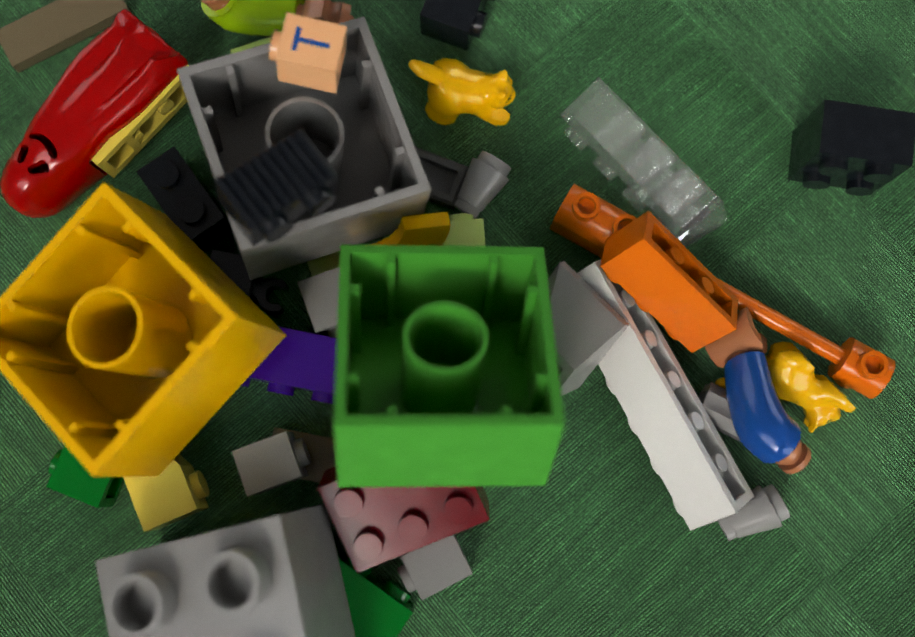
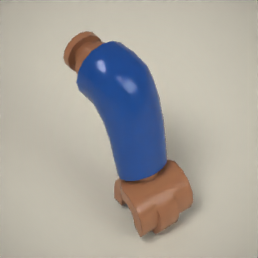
[705,307,812,474]

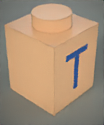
[269,12,347,94]

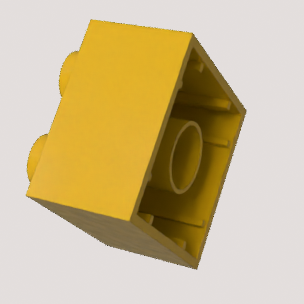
[0,182,286,477]

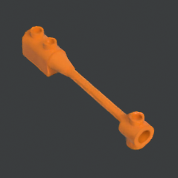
[550,183,896,399]

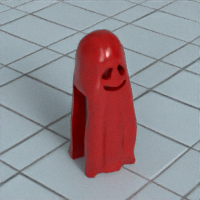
[0,9,189,218]

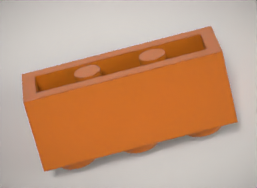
[600,211,738,353]

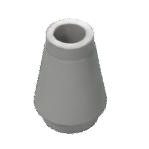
[454,150,511,219]
[717,484,790,541]

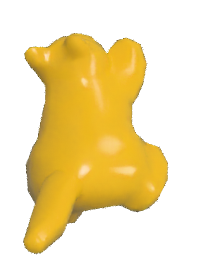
[408,58,516,126]
[715,341,856,433]

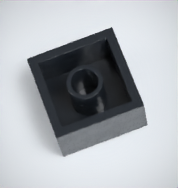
[788,99,915,196]

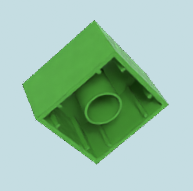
[334,245,565,487]

